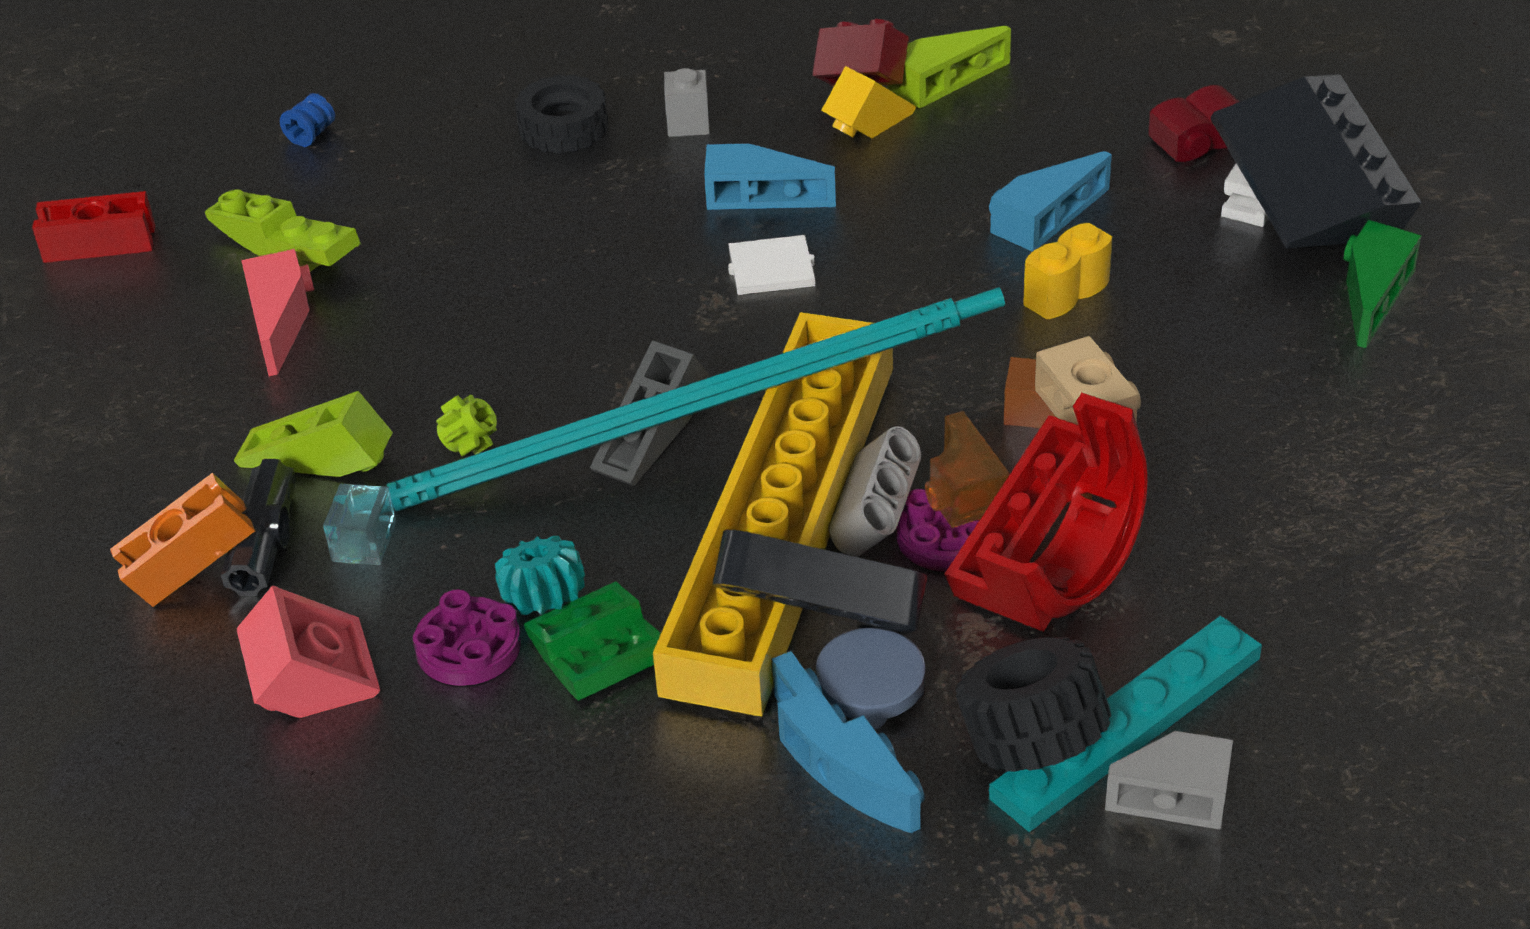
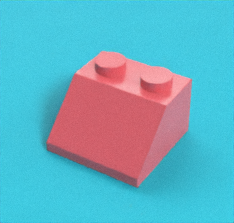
[236,585,380,718]

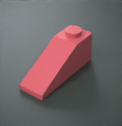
[241,249,314,376]

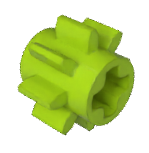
[436,394,497,456]

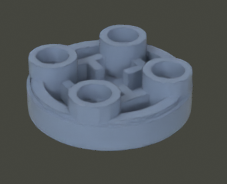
[816,628,925,729]

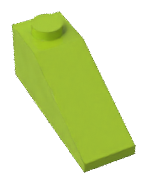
[888,25,1011,109]
[233,391,393,477]

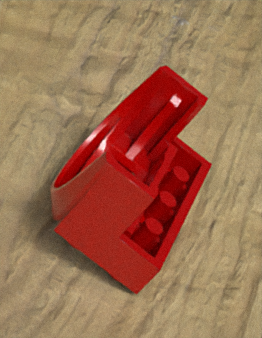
[944,392,1148,632]

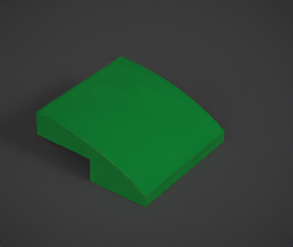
[524,581,661,701]

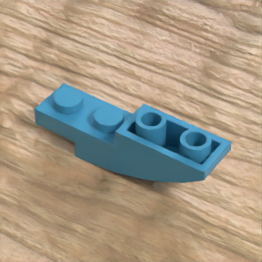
[772,651,925,833]

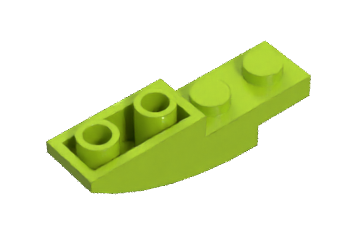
[204,189,361,272]

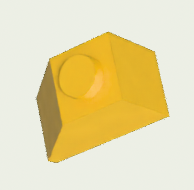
[821,66,916,138]

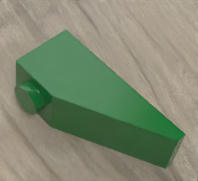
[1343,220,1421,348]

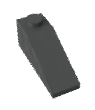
[590,340,711,487]

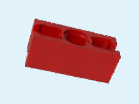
[32,191,155,263]

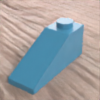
[704,144,836,210]
[989,151,1112,252]

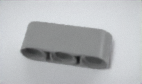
[829,426,921,557]

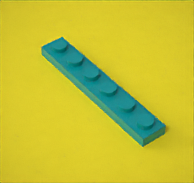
[989,616,1262,832]

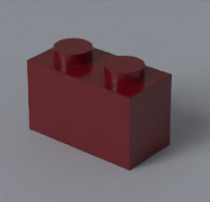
[812,19,909,87]

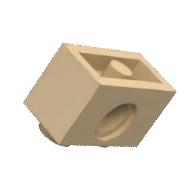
[1035,336,1141,425]

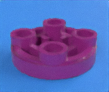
[896,485,989,572]
[413,589,521,686]

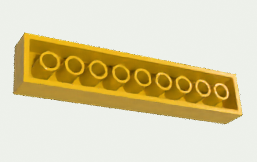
[653,312,893,717]

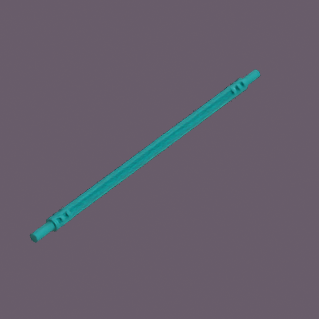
[341,287,1005,522]

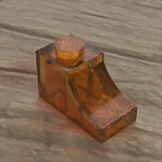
[925,411,1009,528]

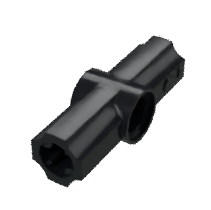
[221,459,297,596]

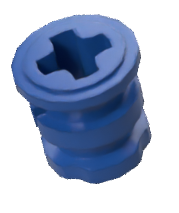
[280,93,335,147]

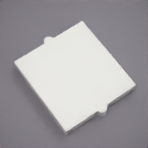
[728,235,815,295]

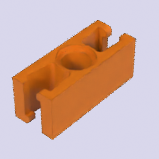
[110,473,255,607]

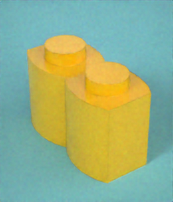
[1023,223,1112,319]

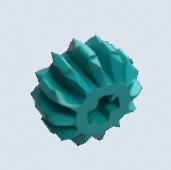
[495,535,585,615]

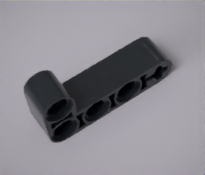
[712,530,928,635]

